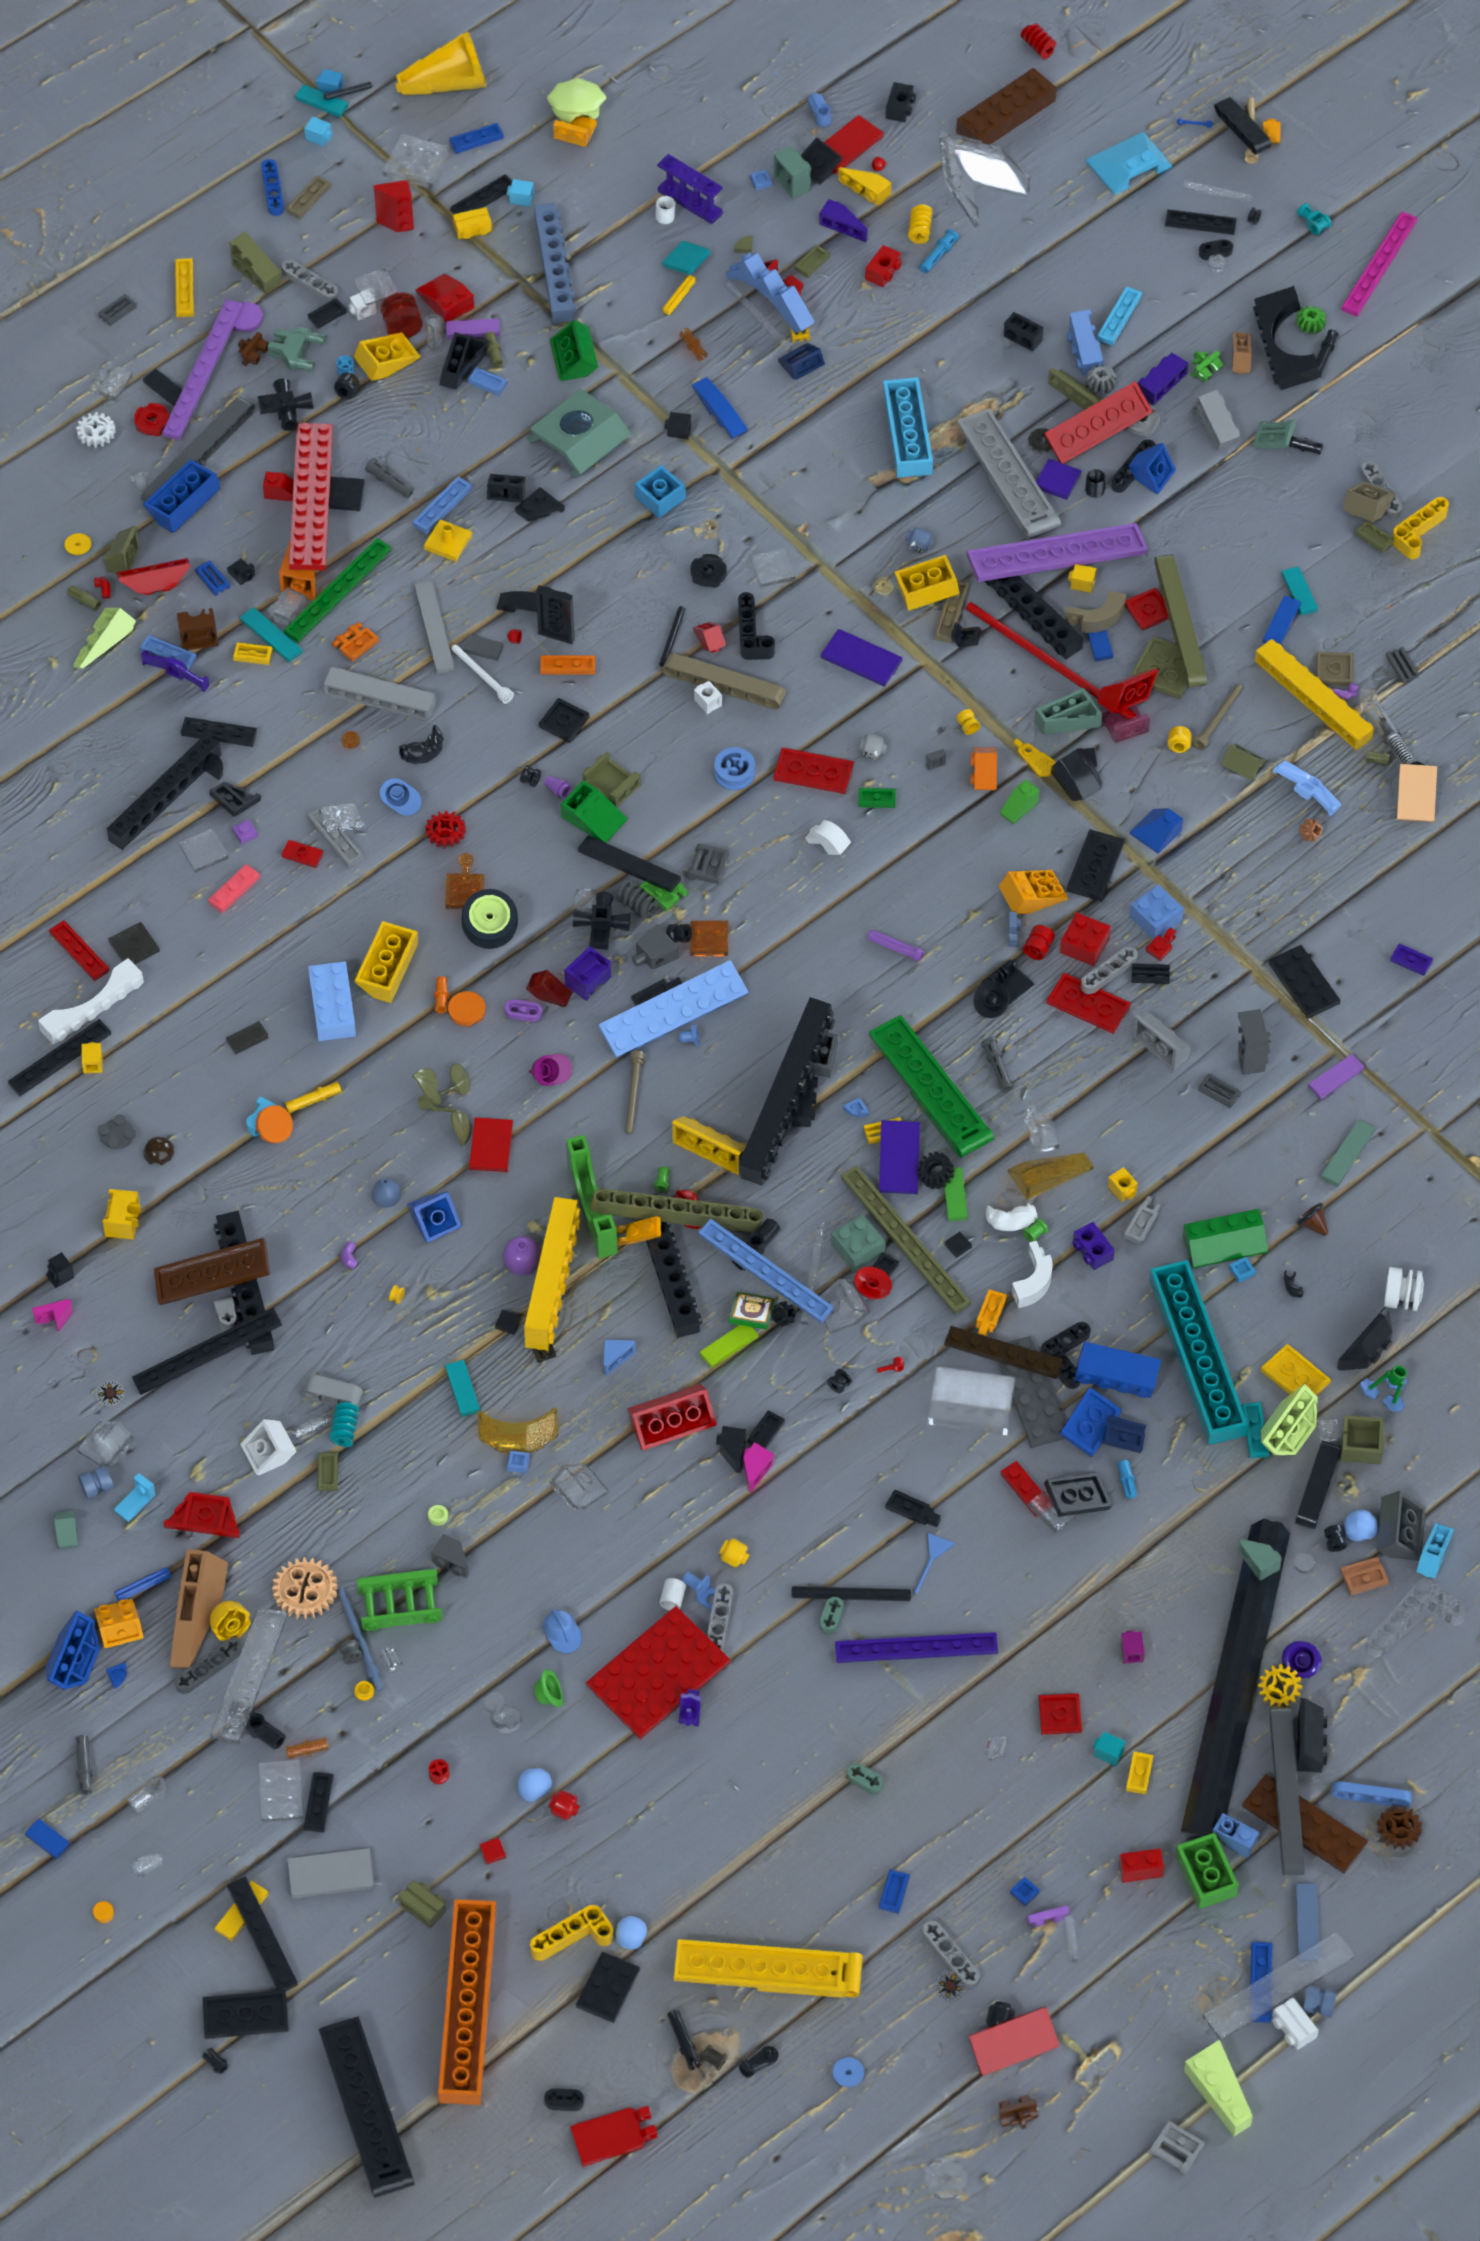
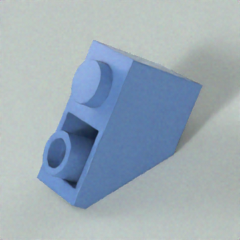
[1213,1813,1259,1859]

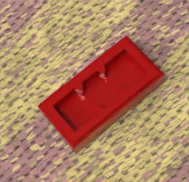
[281,839,323,868]

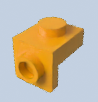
[1262,119,1281,144]

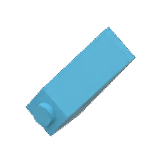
[1416,1523,1454,1578]

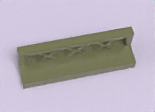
[1048,367,1102,410]

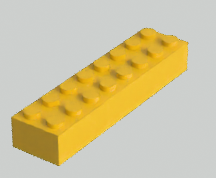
[524,1197,581,1351]

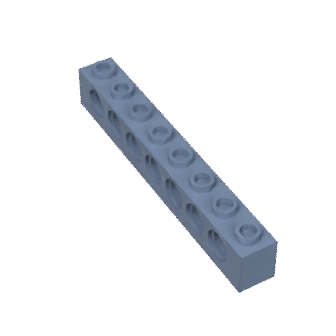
[534,202,576,323]

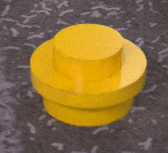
[354,1681,374,1701]

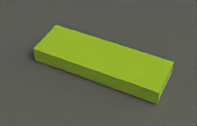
[700,1325,758,1369]

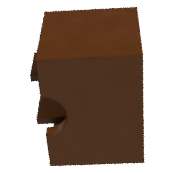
[177,608,218,650]

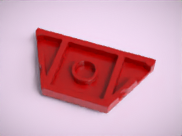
[164,1492,240,1538]

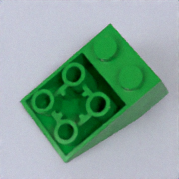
[560,780,628,843]

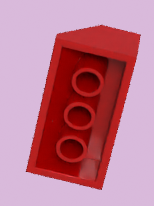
[627,1384,717,1450]

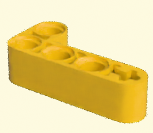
[1393,497,1449,559]
[530,1905,613,1961]

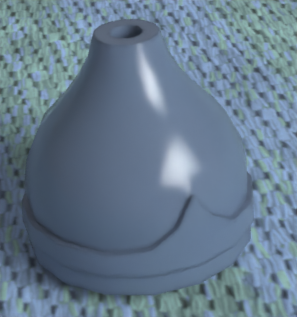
[372,1178,401,1208]

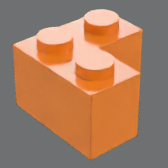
[970,747,997,790]

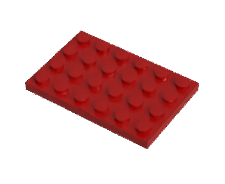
[586,1606,730,1739]

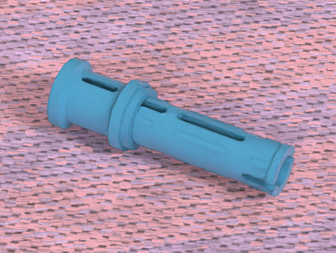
[919,229,959,274]

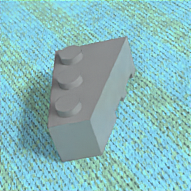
[1191,390,1240,450]

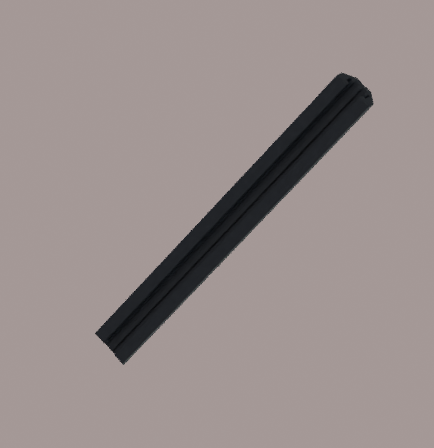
[1181,1518,1290,1840]

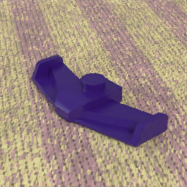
[141,650,209,692]

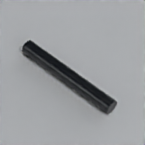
[323,81,372,100]

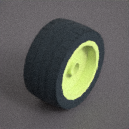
[461,889,518,949]

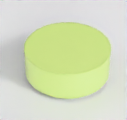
[428,1505,448,1526]

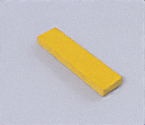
[175,258,194,317]

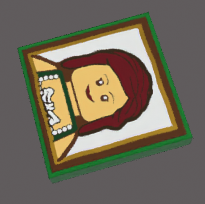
[729,1292,775,1330]

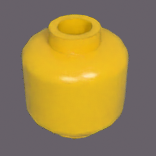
[1167,726,1192,753]
[718,1538,750,1568]

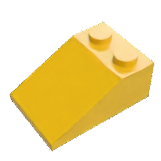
[353,332,420,381]

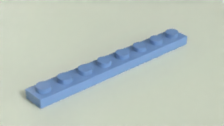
[699,1219,834,1324]

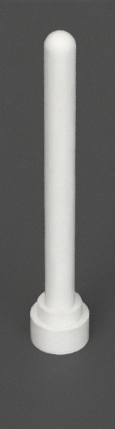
[451,645,514,704]

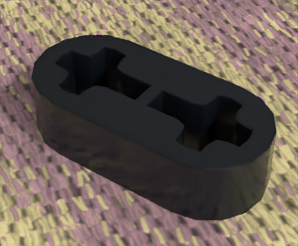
[544,2088,584,2111]

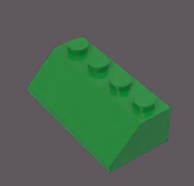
[1182,1209,1268,1269]

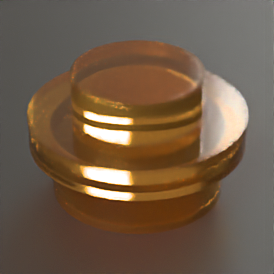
[341,731,360,749]

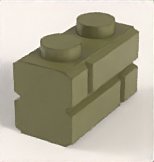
[398,1880,446,1928]

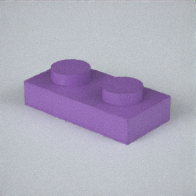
[1025,1905,1070,1928]

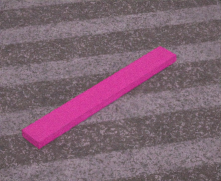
[1341,212,1417,317]

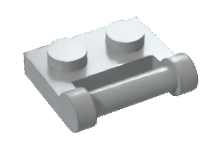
[1149,2121,1205,2175]

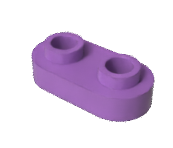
[505,999,542,1022]

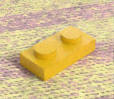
[1126,1751,1154,1795]

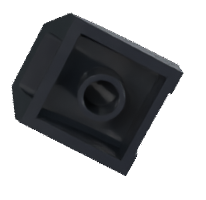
[1050,748,1103,801]

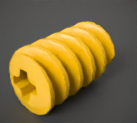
[908,205,933,244]

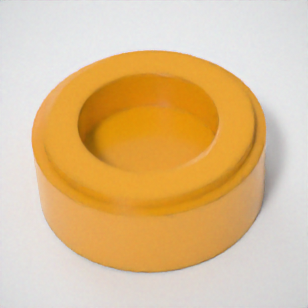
[93,1901,114,1923]

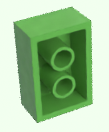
[1175,1833,1239,1909]

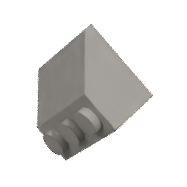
[1133,1013,1191,1071]

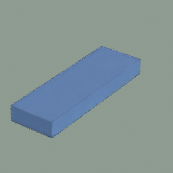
[140,635,197,670]

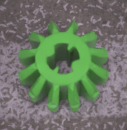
[1296,305,1326,335]

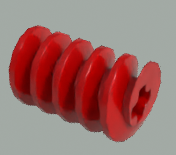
[1020,23,1056,59]

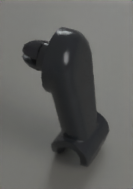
[739,2046,779,2078]

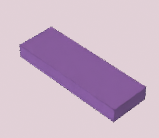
[446,319,500,339]
[1308,1054,1365,1100]

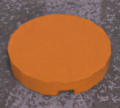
[448,991,486,1026]
[256,1105,293,1144]

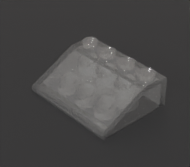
[929,1367,1015,1435]

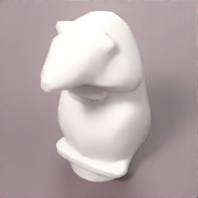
[985,1203,1037,1231]

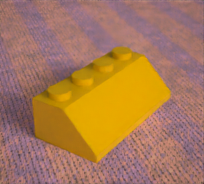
[355,921,418,1003]
[672,1116,746,1175]

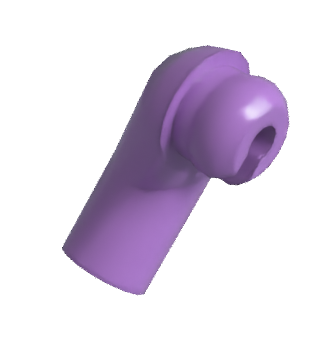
[1333,683,1359,700]

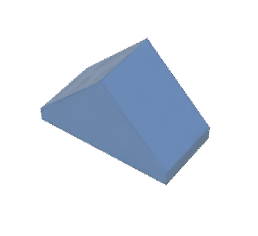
[604,1340,636,1376]

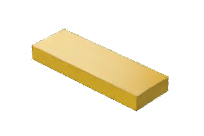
[215,1881,269,1942]

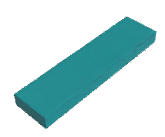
[240,607,303,663]

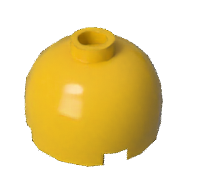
[209,1600,251,1641]

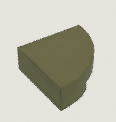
[734,236,752,253]

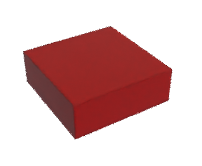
[479,1838,506,1865]

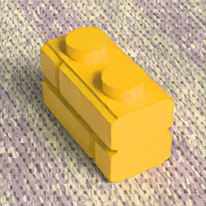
[452,207,492,240]

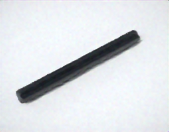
[791,1586,911,1601]

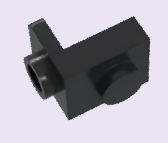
[951,622,982,647]

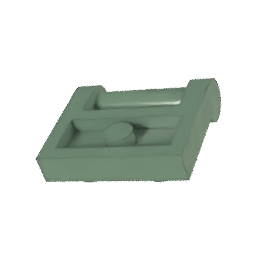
[1253,420,1296,449]

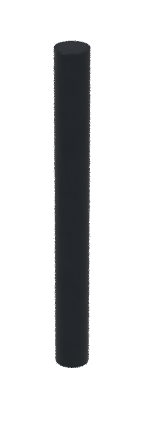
[659,606,685,667]

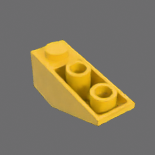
[838,167,892,206]

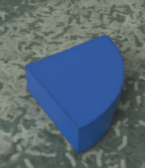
[106,1662,127,1689]

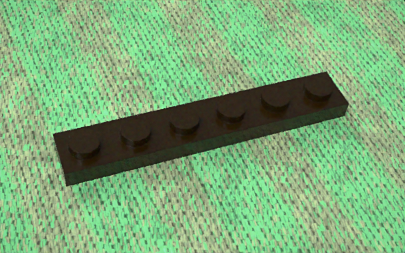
[944,1326,1063,1379]

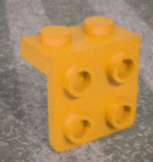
[553,116,597,147]

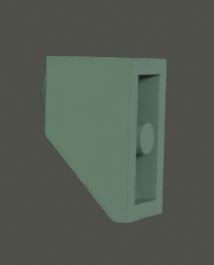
[1238,1539,1282,1581]

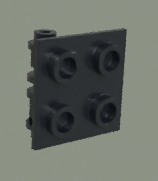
[981,959,1034,1004]

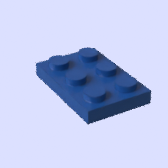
[1059,1387,1122,1457]

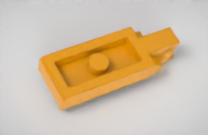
[976,1289,1007,1336]

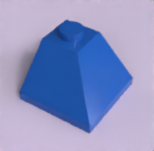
[1129,443,1176,494]
[1130,808,1183,854]
[407,1191,462,1243]

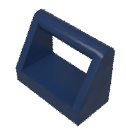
[778,343,825,380]

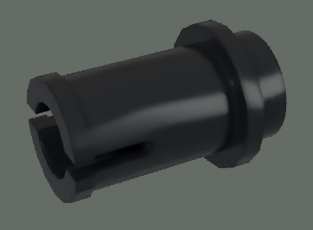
[202,2048,228,2074]

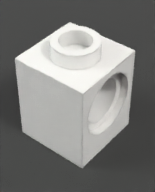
[348,290,377,320]
[694,681,722,715]

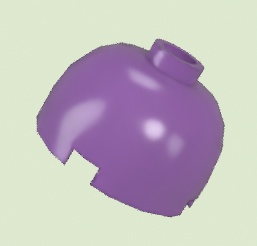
[503,1236,541,1276]

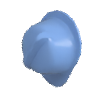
[380,778,421,816]
[543,1609,582,1654]

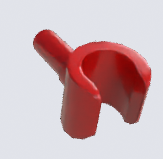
[877,1357,904,1373]

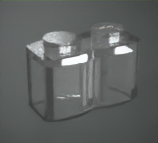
[268,588,307,627]

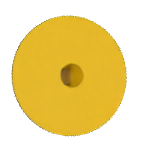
[64,533,91,555]

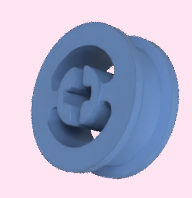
[714,747,755,790]

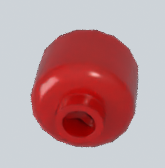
[548,1790,580,1820]

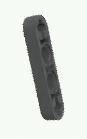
[175,1638,242,1694]

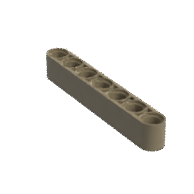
[662,653,786,710]

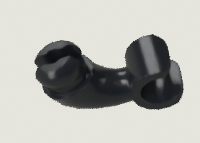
[1283,1270,1303,1298]

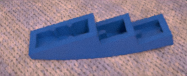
[692,377,748,440]

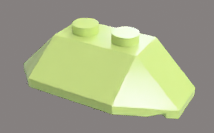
[1261,1384,1318,1455]

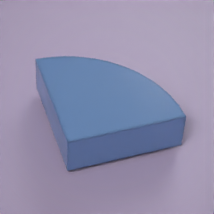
[843,1097,869,1117]

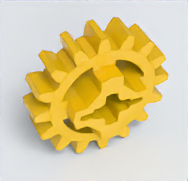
[1258,1664,1303,1708]

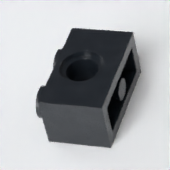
[886,82,916,123]

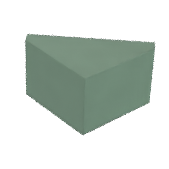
[54,1509,78,1549]

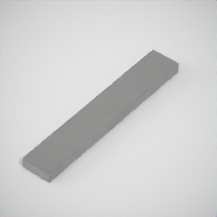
[414,581,455,674]

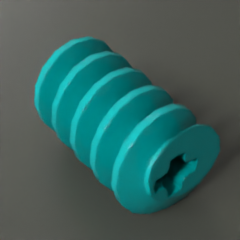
[329,1402,360,1447]

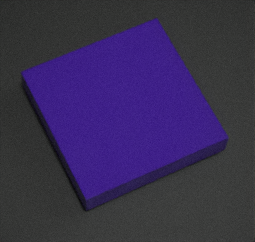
[1036,459,1081,500]

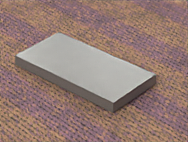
[287,1848,374,1899]

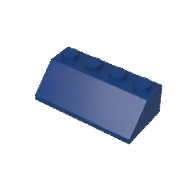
[143,459,221,533]
[1074,1341,1161,1398]

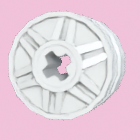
[1384,1267,1424,1312]

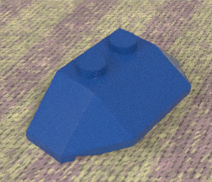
[45,1611,100,1690]

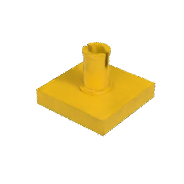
[424,519,472,562]

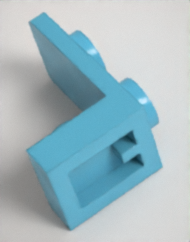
[114,1473,155,1522]

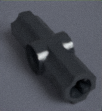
[732,1218,781,1271]
[228,1702,286,1750]

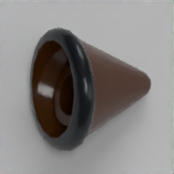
[1296,1203,1328,1236]

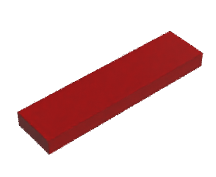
[49,920,110,982]

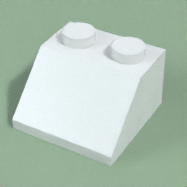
[240,1419,296,1475]

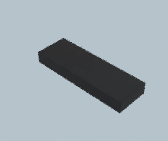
[143,369,182,407]
[303,1772,334,1833]

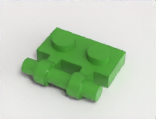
[639,882,688,912]

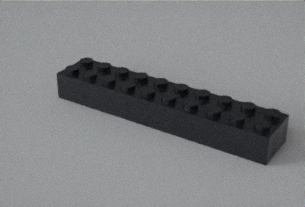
[738,997,835,1186]

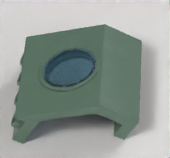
[527,389,631,477]

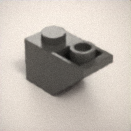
[431,1534,469,1578]

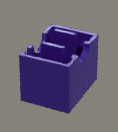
[564,946,611,1001]

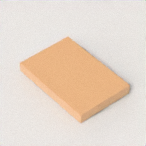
[1397,764,1437,822]

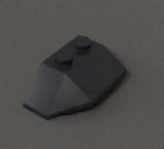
[1337,1306,1393,1371]

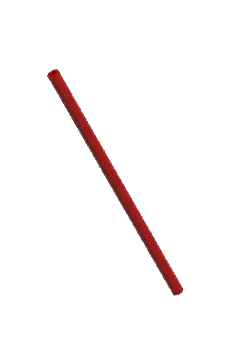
[966,602,1139,724]

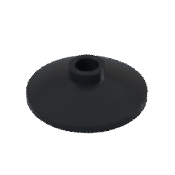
[973,981,1010,1018]

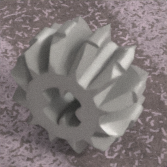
[1086,364,1116,394]

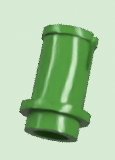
[654,1166,670,1192]

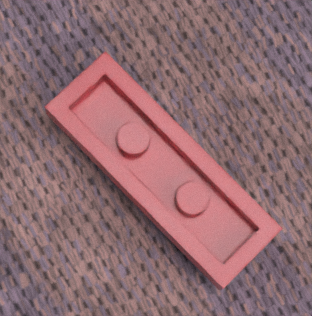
[208,864,260,913]

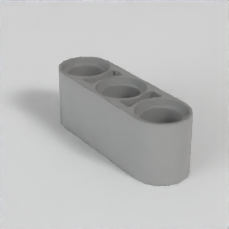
[302,1375,363,1406]

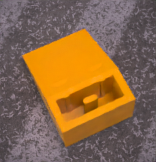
[998,870,1068,915]

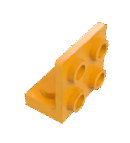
[94,1599,144,1648]

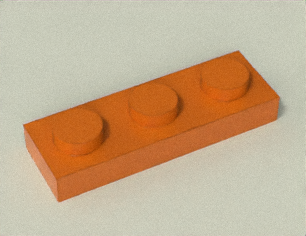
[540,655,596,675]

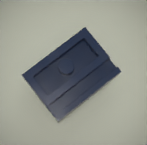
[1103,1415,1146,1453]

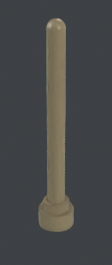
[1192,684,1242,750]
[625,1050,646,1134]

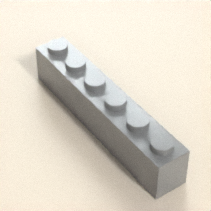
[324,667,436,722]

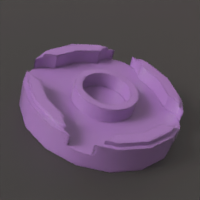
[233,301,263,332]

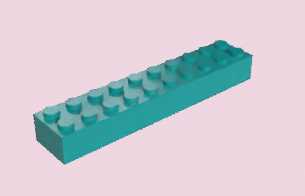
[1149,1260,1248,1445]

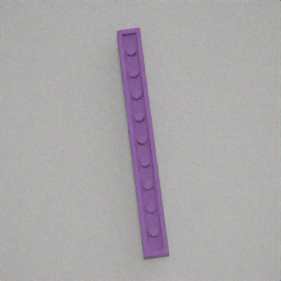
[163,299,243,441]

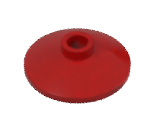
[854,1266,892,1300]

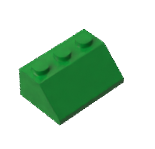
[550,319,598,381]

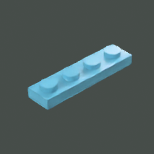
[1097,286,1142,346]

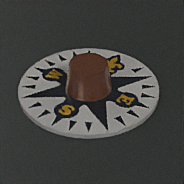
[95,1380,125,1407]

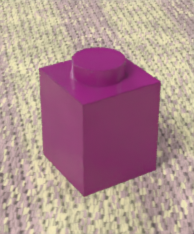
[1121,1630,1145,1664]

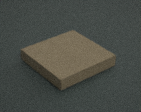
[1316,652,1353,686]

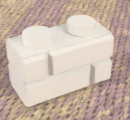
[1272,1998,1319,2050]

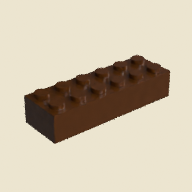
[956,68,1057,152]

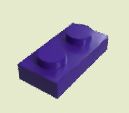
[1390,943,1433,976]

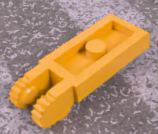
[616,1216,661,1245]

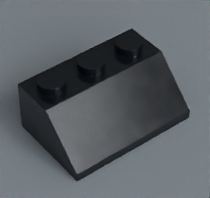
[1297,1698,1327,1773]

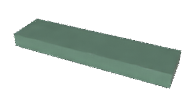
[1321,1120,1375,1187]

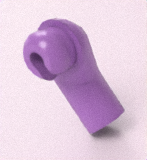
[340,1241,357,1269]

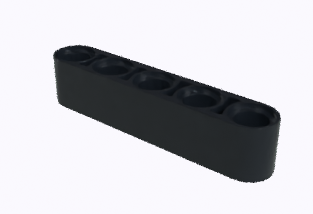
[1214,97,1271,155]
[1295,1440,1341,1529]

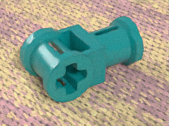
[1297,203,1332,236]

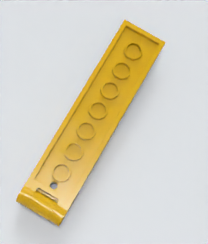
[674,1939,863,1998]

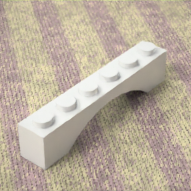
[38,958,144,1045]

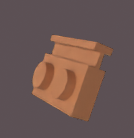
[1340,1557,1389,1596]

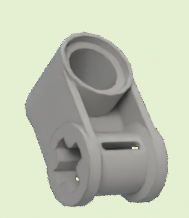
[213,1296,238,1332]

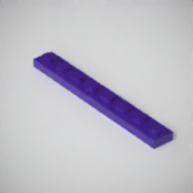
[835,1632,998,1663]

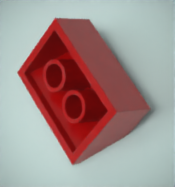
[373,180,414,232]
[1098,669,1159,714]

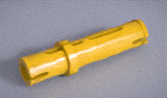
[284,1081,342,1114]

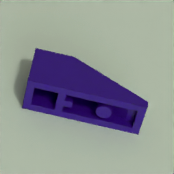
[819,199,868,242]

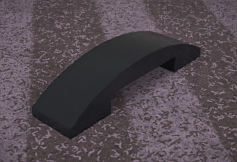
[496,591,537,613]

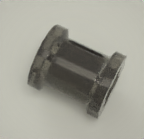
[700,2044,728,2071]

